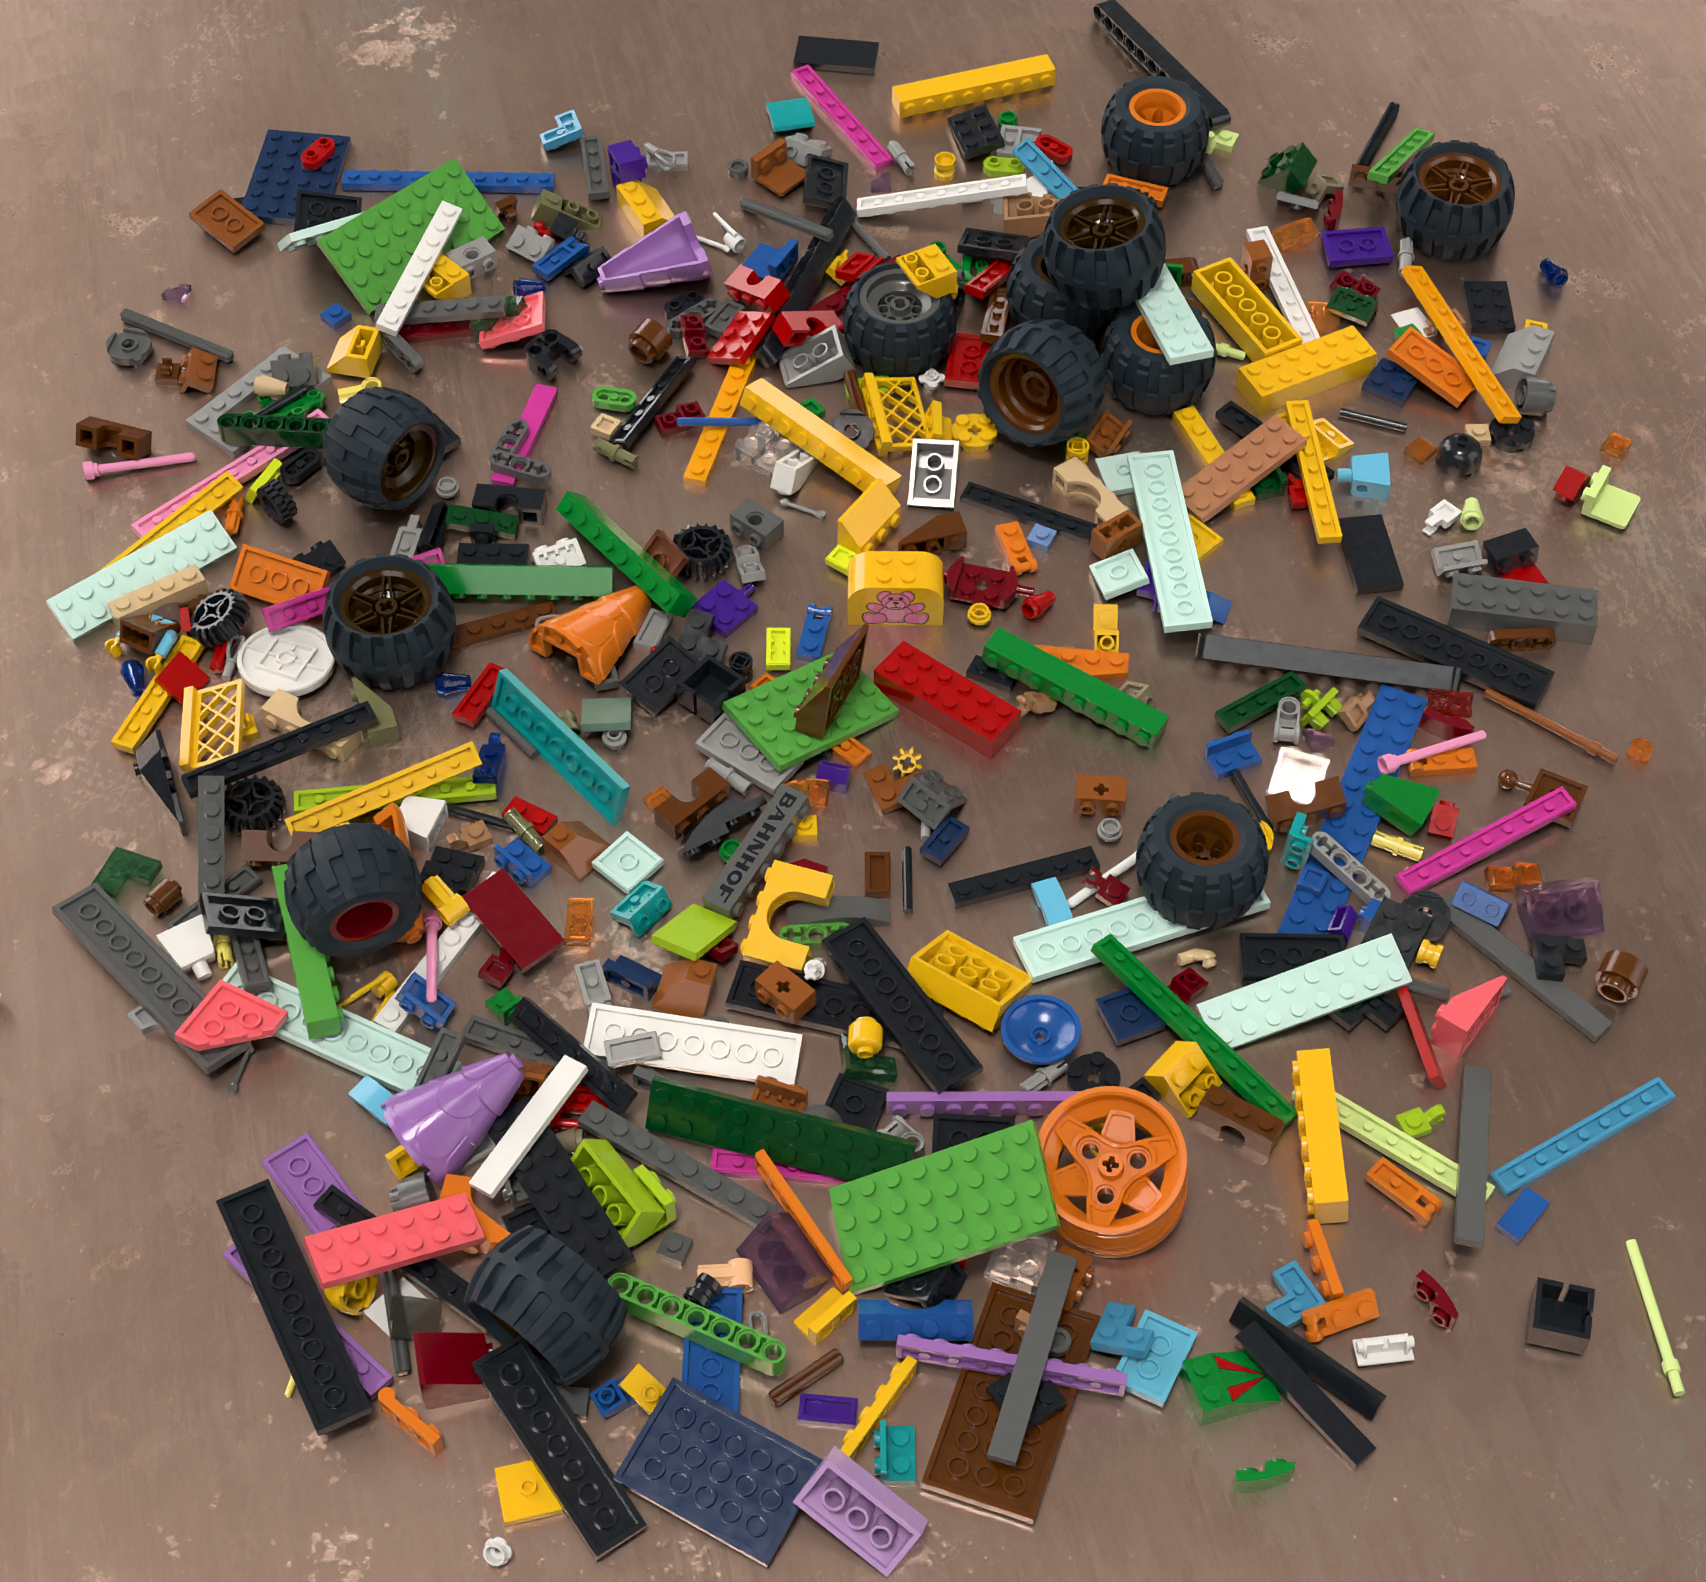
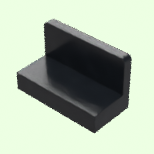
[562,246,611,288]

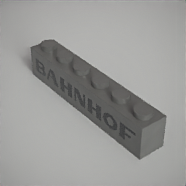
[703,783,811,920]

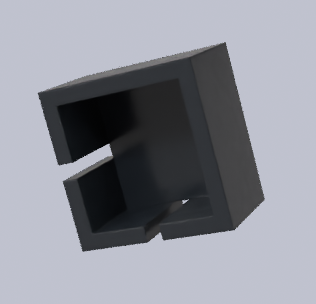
[676,654,746,724]
[1526,1277,1595,1355]

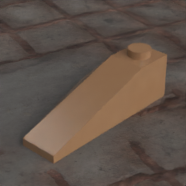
[1003,192,1067,238]

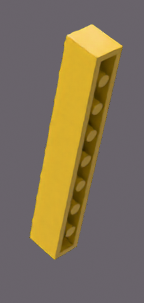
[892,54,1056,118]
[740,378,902,495]

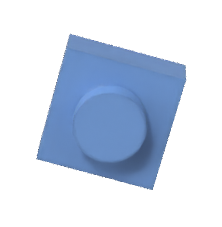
[1026,523,1057,553]

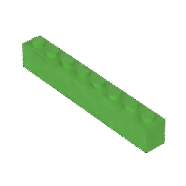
[272,864,344,1040]

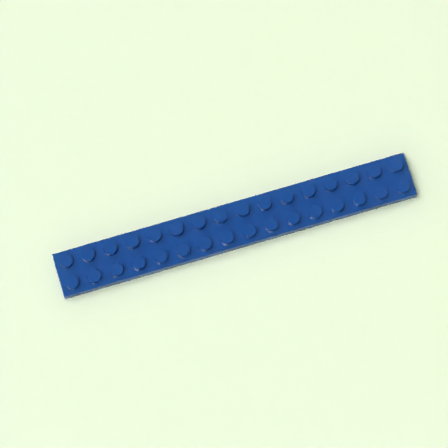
[1277,684,1428,934]

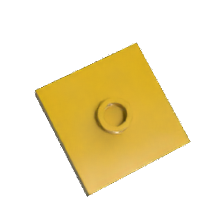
[494,1460,563,1526]

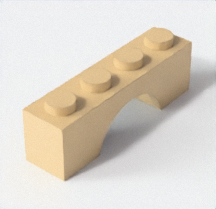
[1052,457,1131,526]
[107,564,209,630]
[261,688,362,762]

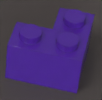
[607,140,648,189]

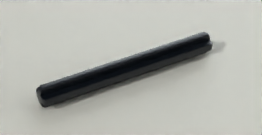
[1356,102,1400,166]

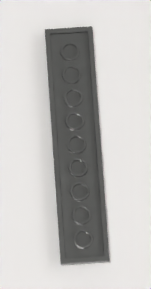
[52,882,251,1075]

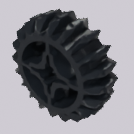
[672,522,733,580]
[189,588,251,648]
[224,774,286,836]

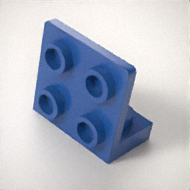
[742,238,798,281]

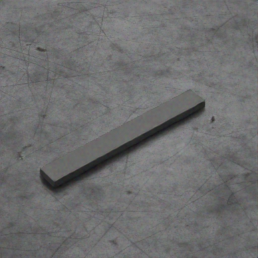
[1443,894,1613,1042]
[1454,1064,1491,1249]
[987,1250,1077,1467]

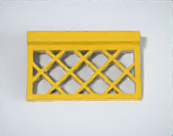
[860,373,925,457]
[179,679,245,773]

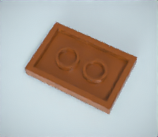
[189,189,266,253]

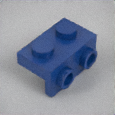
[394,972,457,1030]

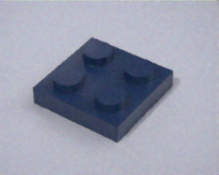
[1361,357,1421,408]
[1095,987,1166,1046]

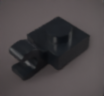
[549,211,588,243]

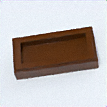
[865,852,891,899]

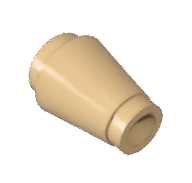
[254,374,289,397]

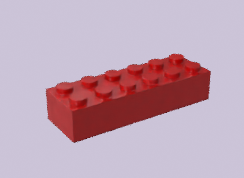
[874,640,1021,759]

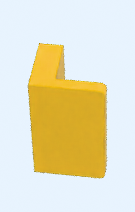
[925,400,952,440]
[794,1287,857,1346]

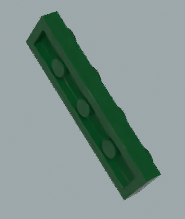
[1214,670,1308,734]

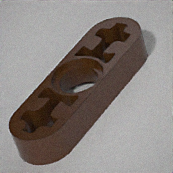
[1485,627,1557,652]

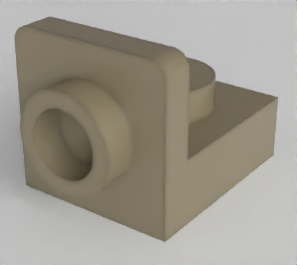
[1306,173,1345,203]
[1119,680,1156,707]

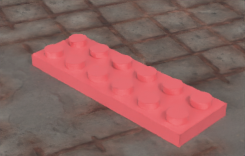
[304,1192,485,1290]

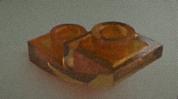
[1270,218,1321,252]
[1484,862,1544,892]

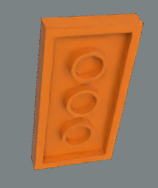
[1385,326,1475,408]
[229,544,331,617]

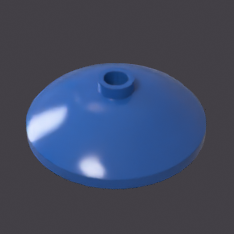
[1001,995,1081,1065]

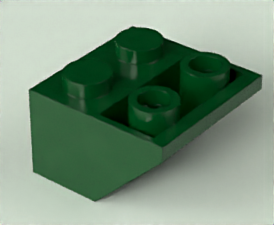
[1257,142,1317,194]

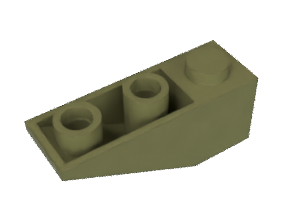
[531,189,602,230]
[349,677,400,748]

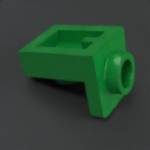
[485,987,522,1026]

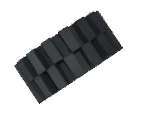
[256,479,298,524]

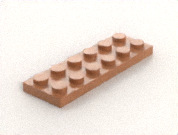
[1181,414,1307,524]

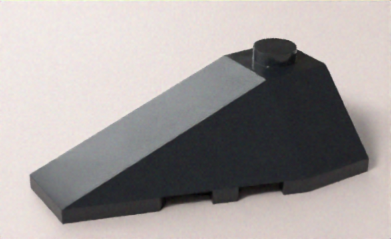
[133,729,188,837]

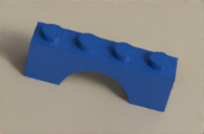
[858,1299,973,1341]

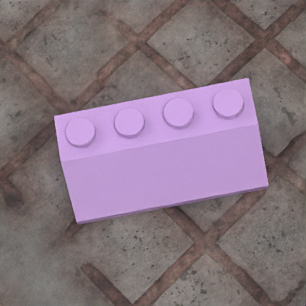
[793,1446,928,1577]

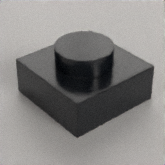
[469,523,496,543]

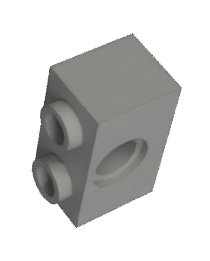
[445,236,498,280]

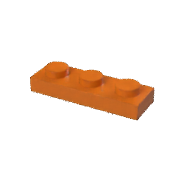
[1102,173,1168,208]
[1302,1218,1344,1302]

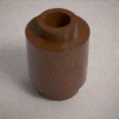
[143,878,182,916]

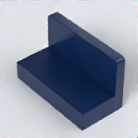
[602,955,662,1002]

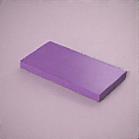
[261,1132,362,1235]

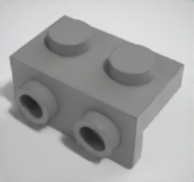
[785,133,833,166]
[505,224,557,263]
[1431,540,1488,579]

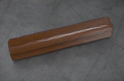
[843,369,869,418]
[768,1348,843,1406]

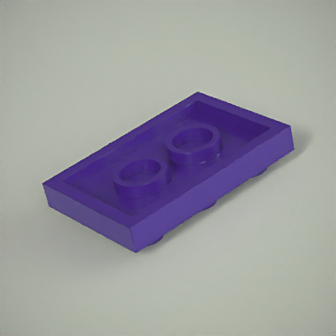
[1320,227,1394,267]

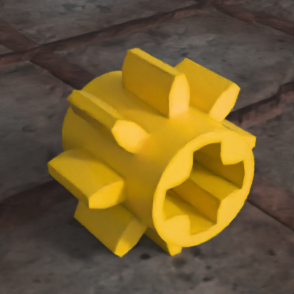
[892,746,922,777]

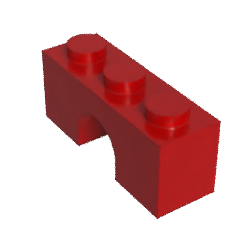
[723,265,791,314]
[772,310,843,347]

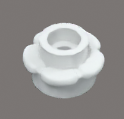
[483,1537,512,1566]

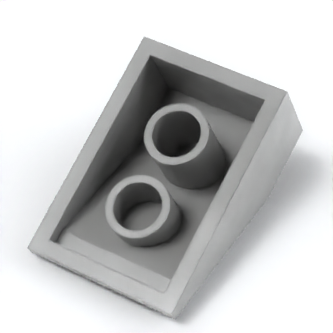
[778,325,856,389]
[908,438,961,509]

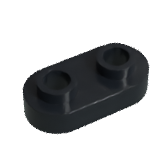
[664,290,704,320]
[280,448,321,484]

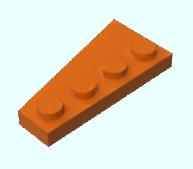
[1029,644,1129,688]

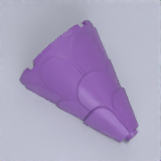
[597,211,713,293]
[381,1052,526,1187]

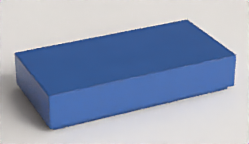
[1495,1187,1550,1244]

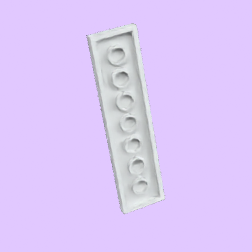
[584,1002,803,1085]

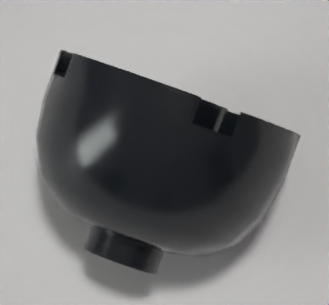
[1435,433,1483,478]

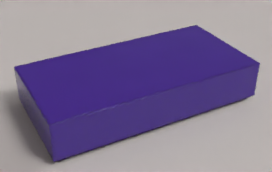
[797,1393,858,1429]

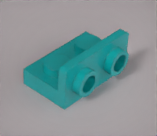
[1280,811,1314,871]
[609,880,672,937]
[874,1419,916,1485]

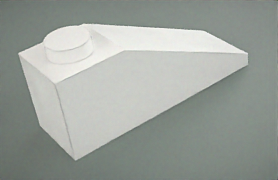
[770,447,820,495]

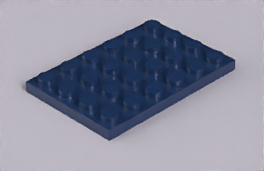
[242,129,351,226]
[613,1377,823,1567]

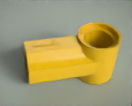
[422,875,471,927]

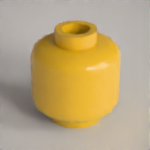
[848,1017,883,1059]

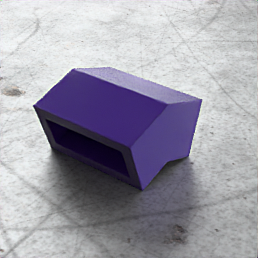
[816,760,852,794]
[1327,905,1358,948]

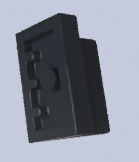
[884,1262,967,1309]

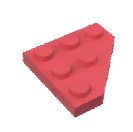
[479,291,546,350]
[174,979,289,1051]

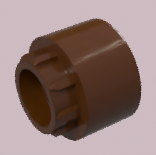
[628,318,673,364]
[1595,950,1648,1003]

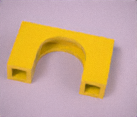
[740,860,836,975]

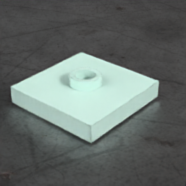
[1095,451,1140,496]
[1089,548,1150,601]
[592,831,664,895]

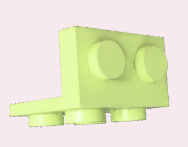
[1581,465,1640,529]

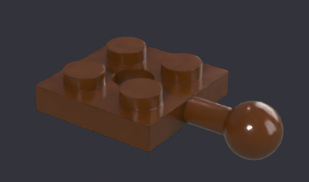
[1498,768,1588,828]

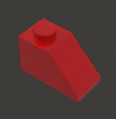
[1552,465,1592,503]

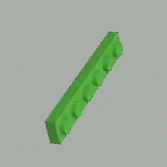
[1367,127,1435,185]

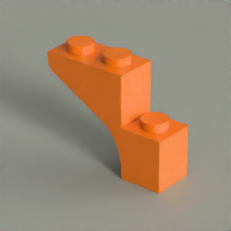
[439,1173,510,1254]

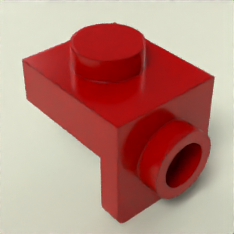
[1427,800,1460,839]

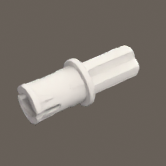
[804,957,827,980]

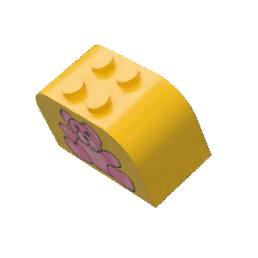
[848,551,944,625]

